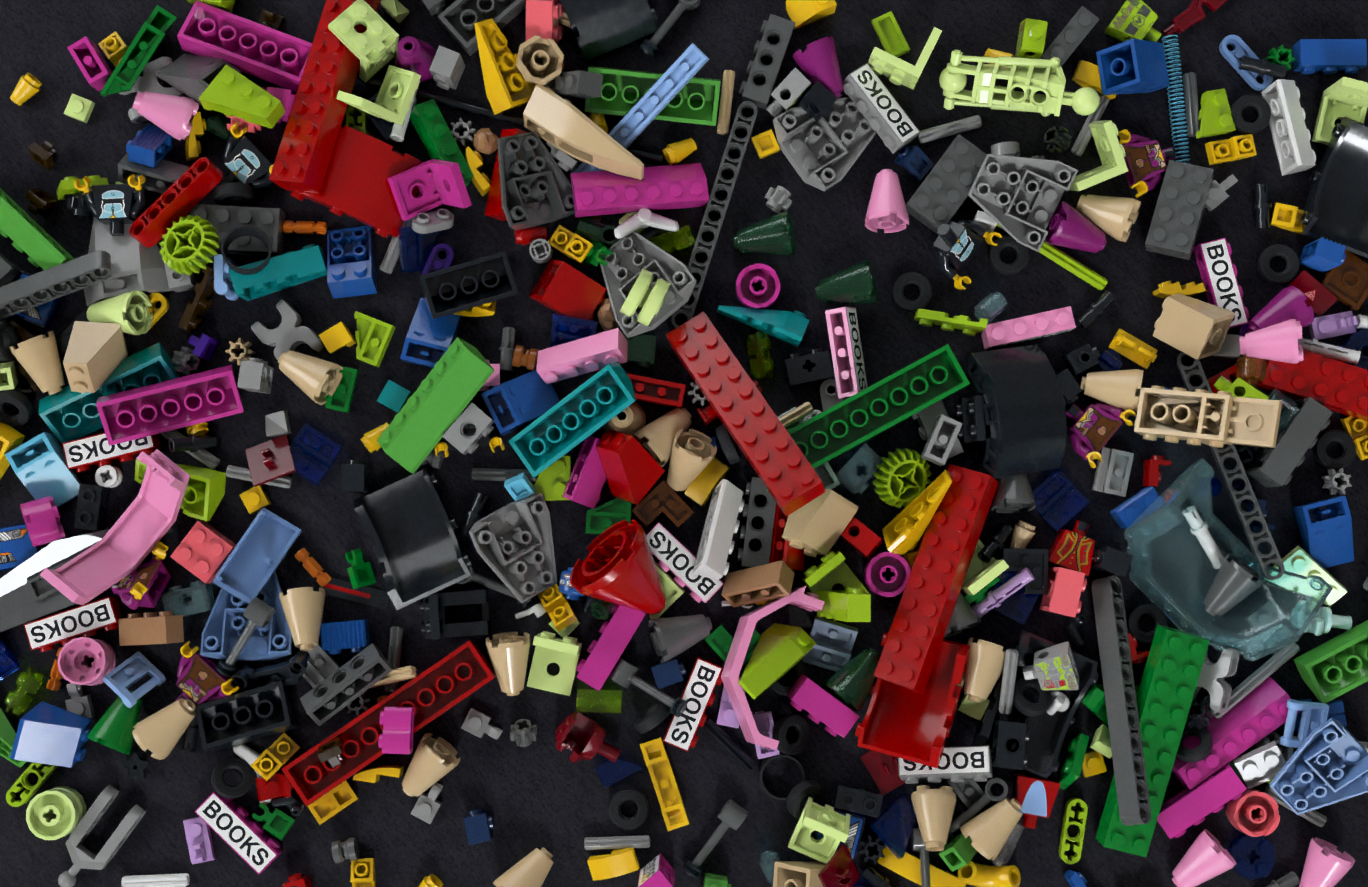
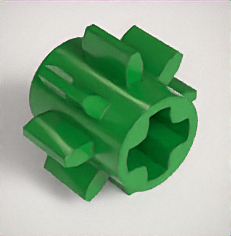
[1266,45,1295,71]

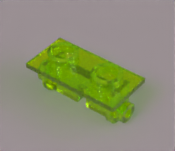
[647,225,695,254]
[746,332,774,379]
[4,666,44,715]
[576,689,622,713]

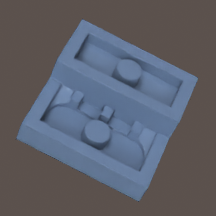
[802,616,858,674]

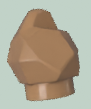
[473,128,499,155]
[597,298,619,331]

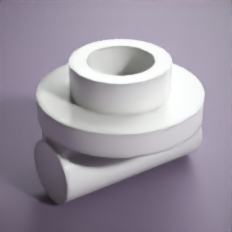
[1046,691,1070,715]

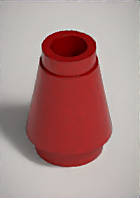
[514,226,547,246]

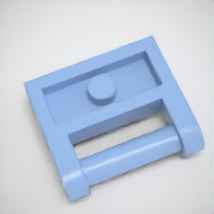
[214,254,239,301]
[103,651,166,708]
[1279,699,1330,748]

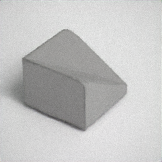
[265,410,292,437]

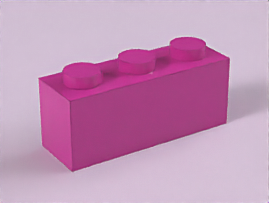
[562,436,607,509]
[787,674,860,738]

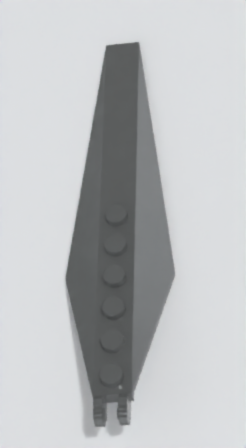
[0,527,173,632]

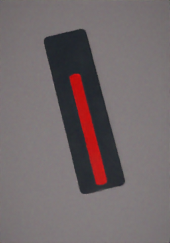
[321,577,390,609]

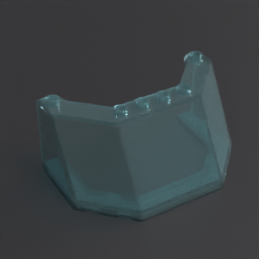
[1124,458,1333,662]

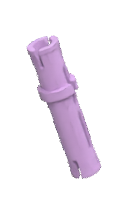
[972,567,1035,618]

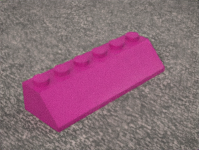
[177,0,312,92]
[570,163,709,217]
[96,365,244,446]
[1172,676,1300,790]

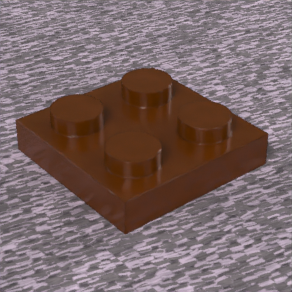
[1321,250,1368,311]

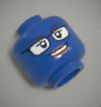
[559,567,585,600]

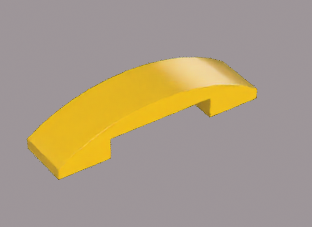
[640,737,689,831]
[877,841,966,887]

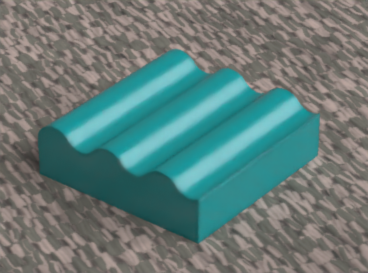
[377,380,411,413]

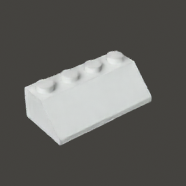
[1261,79,1316,176]
[693,479,745,581]

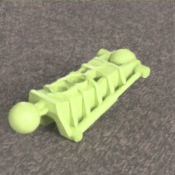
[939,50,1100,117]

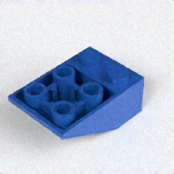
[327,226,377,299]
[400,298,462,369]
[481,370,560,436]
[1293,496,1354,568]

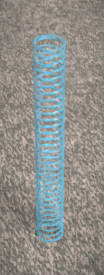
[1162,35,1191,164]

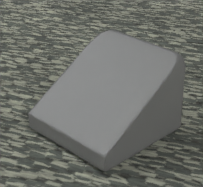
[1213,334,1242,359]

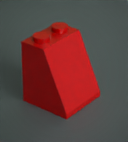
[529,259,607,321]
[596,430,665,505]

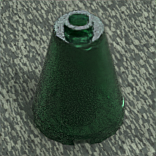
[734,211,796,256]
[815,260,878,304]
[823,648,881,712]

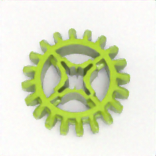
[159,215,220,276]
[872,448,932,508]

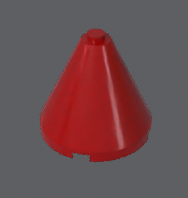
[570,519,666,614]

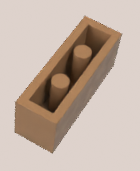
[722,560,794,608]
[118,611,184,646]

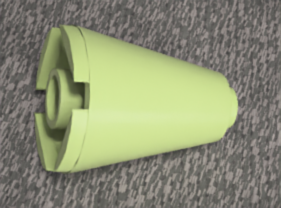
[86,291,153,335]

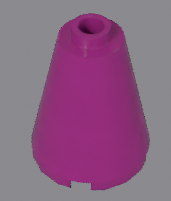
[395,36,436,84]
[793,36,844,98]
[1044,201,1107,253]
[1247,286,1314,333]

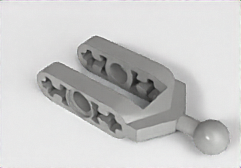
[58,784,146,887]

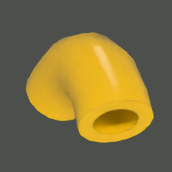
[957,861,1021,887]

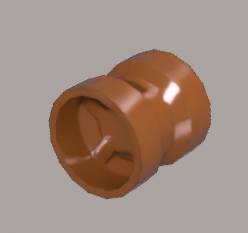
[512,345,539,371]

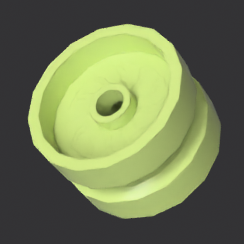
[619,268,671,326]
[26,786,86,840]

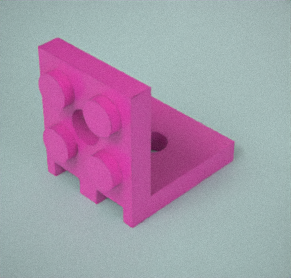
[388,159,472,221]

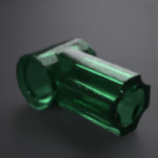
[576,217,620,248]

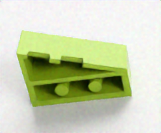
[198,64,285,129]
[817,586,871,622]

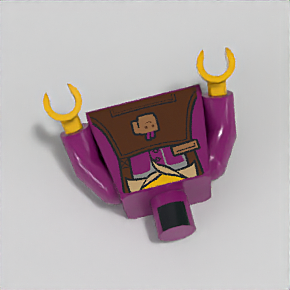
[1118,129,1175,198]
[1066,403,1136,468]
[111,542,171,610]
[176,641,239,705]

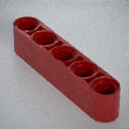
[129,157,223,248]

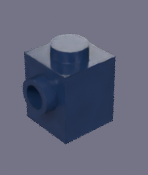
[651,658,686,689]
[463,808,495,845]

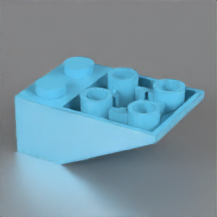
[5,432,82,507]

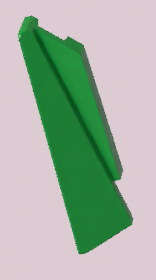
[100,5,177,97]

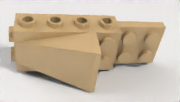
[1134,386,1282,448]

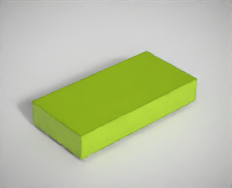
[871,11,910,57]

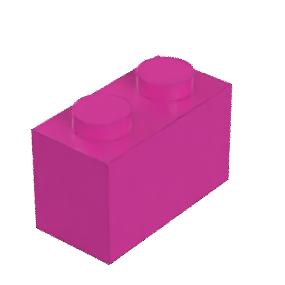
[67,36,113,91]

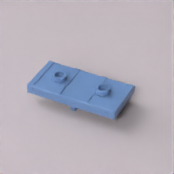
[213,507,302,604]

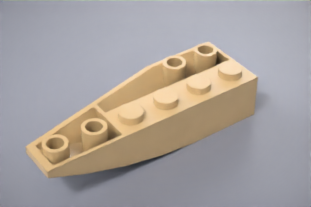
[523,84,644,180]

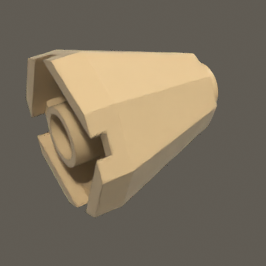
[516,35,564,85]

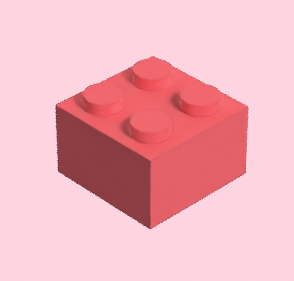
[526,0,563,44]
[170,521,236,584]
[1039,567,1087,618]

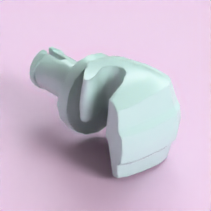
[1292,601,1352,636]

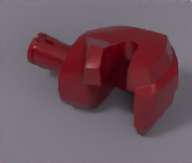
[555,711,621,763]

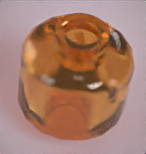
[1236,354,1267,386]

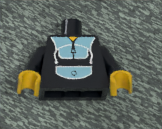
[221,121,274,189]
[74,174,147,236]
[933,220,1002,290]
[434,399,505,457]

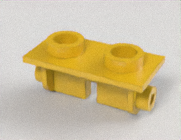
[1109,328,1158,369]

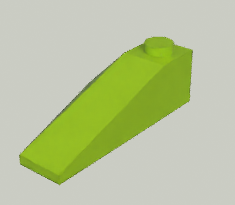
[135,459,226,521]
[738,623,817,699]

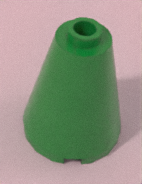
[86,690,143,755]

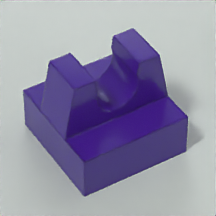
[188,334,220,361]

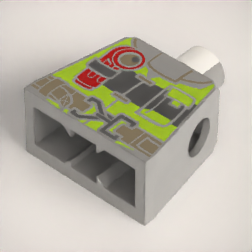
[766,67,812,118]
[1023,641,1079,691]

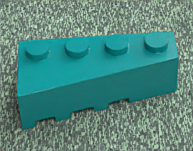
[228,244,327,301]

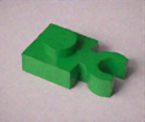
[583,240,613,266]
[964,576,1000,604]
[252,803,295,841]

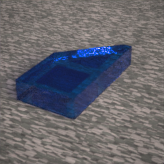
[595,758,642,788]

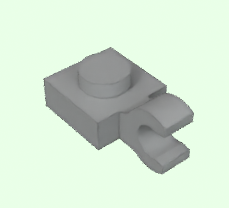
[546,142,579,172]
[1206,174,1238,211]
[65,683,95,718]
[461,707,503,740]
[411,782,443,824]

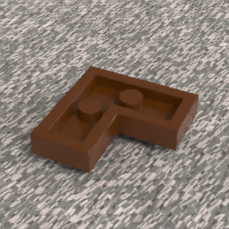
[631,480,694,527]

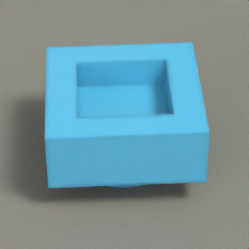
[504,472,535,502]

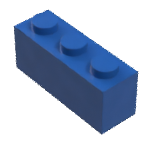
[1293,39,1367,74]

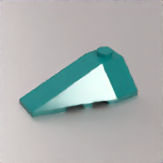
[717,305,809,347]

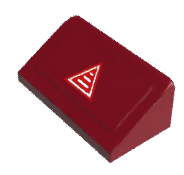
[1287,270,1338,317]

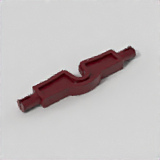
[1162,0,1228,39]

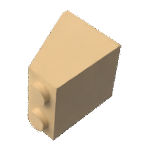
[1153,293,1235,360]
[63,321,128,393]
[782,489,858,557]
[773,861,827,887]

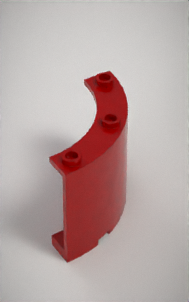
[290,126,423,238]
[855,628,970,768]

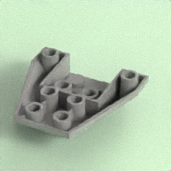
[773,97,877,191]
[968,154,1078,252]
[84,215,173,307]
[600,231,697,338]
[469,493,557,603]

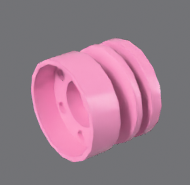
[58,637,117,686]

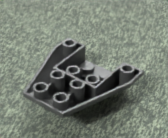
[497,131,575,231]

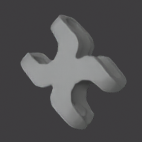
[119,56,189,123]
[251,299,324,360]
[1192,648,1239,713]

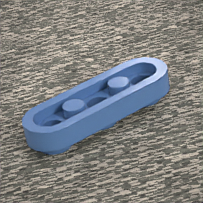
[1219,35,1273,91]

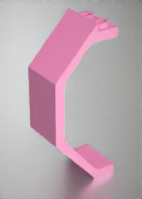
[40,449,190,605]
[721,586,824,750]

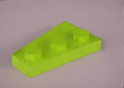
[914,309,988,336]

